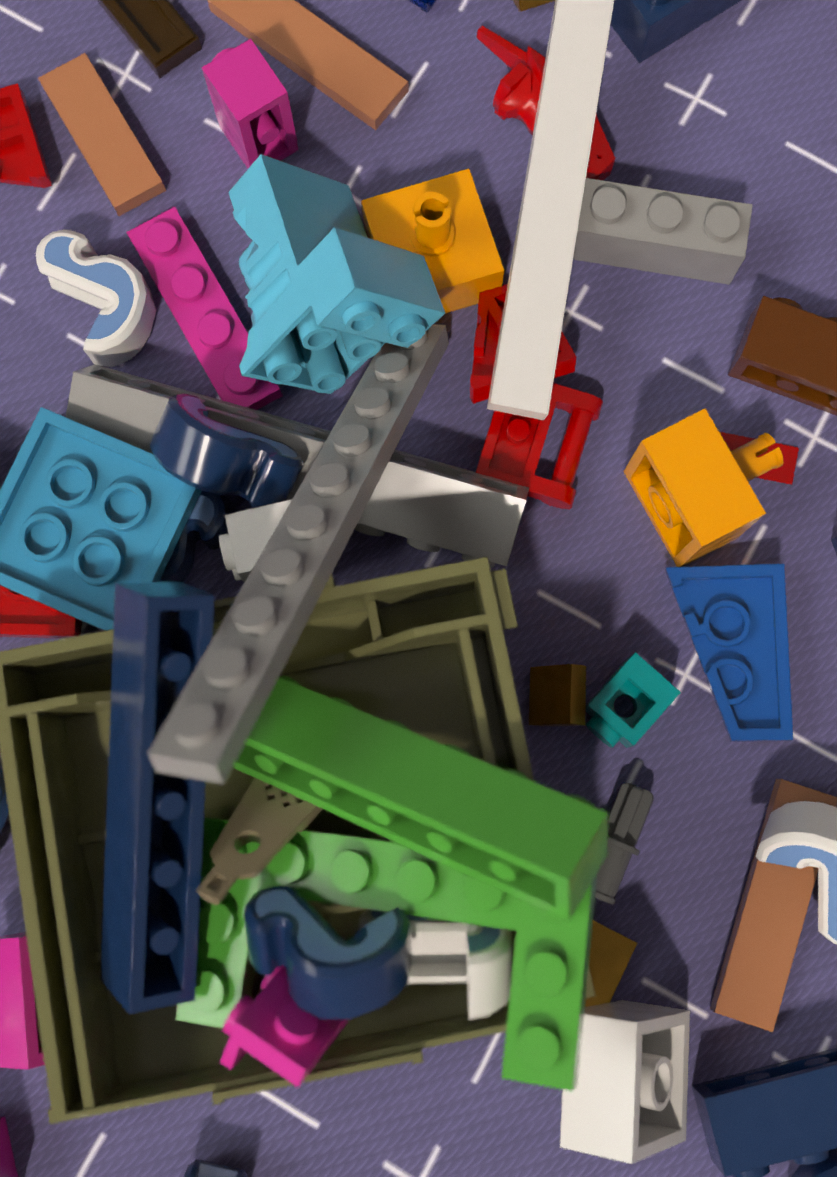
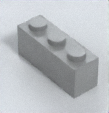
[573,178,753,285]

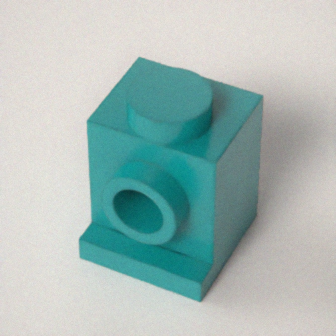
[585,652,681,748]

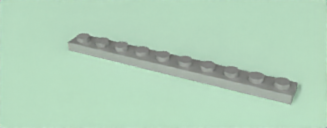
[148,324,449,784]

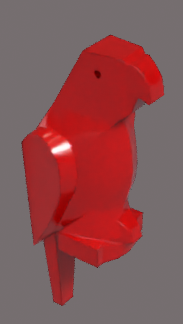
[476,25,615,181]

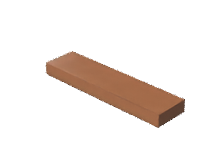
[207,0,409,131]
[710,779,837,1032]

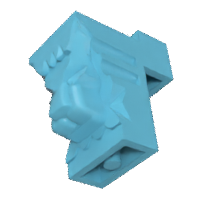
[228,154,445,394]

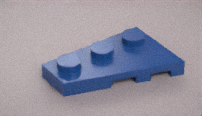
[665,564,793,742]

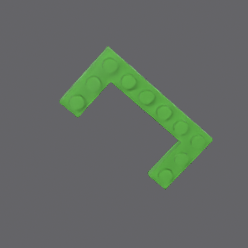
[176,818,597,1091]

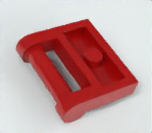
[475,383,603,509]

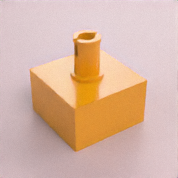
[361,168,504,314]
[623,408,784,567]

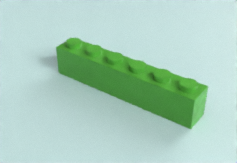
[233,675,608,921]

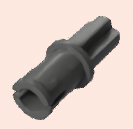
[595,783,654,905]

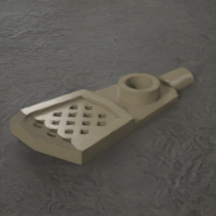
[197,777,322,905]

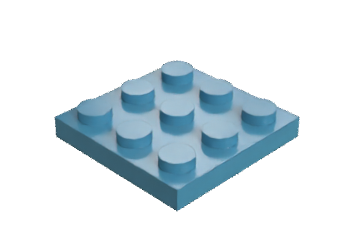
[0,407,202,631]

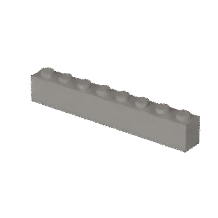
[66,364,529,568]

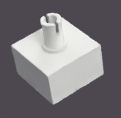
[560,1000,690,1164]

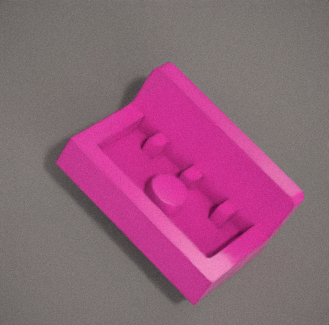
[220,966,351,1088]

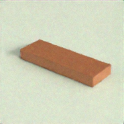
[38,53,166,216]

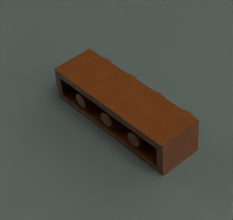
[728,295,837,416]

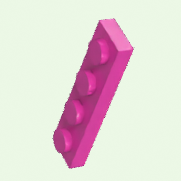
[126,207,282,410]

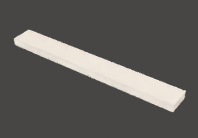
[487,0,614,420]

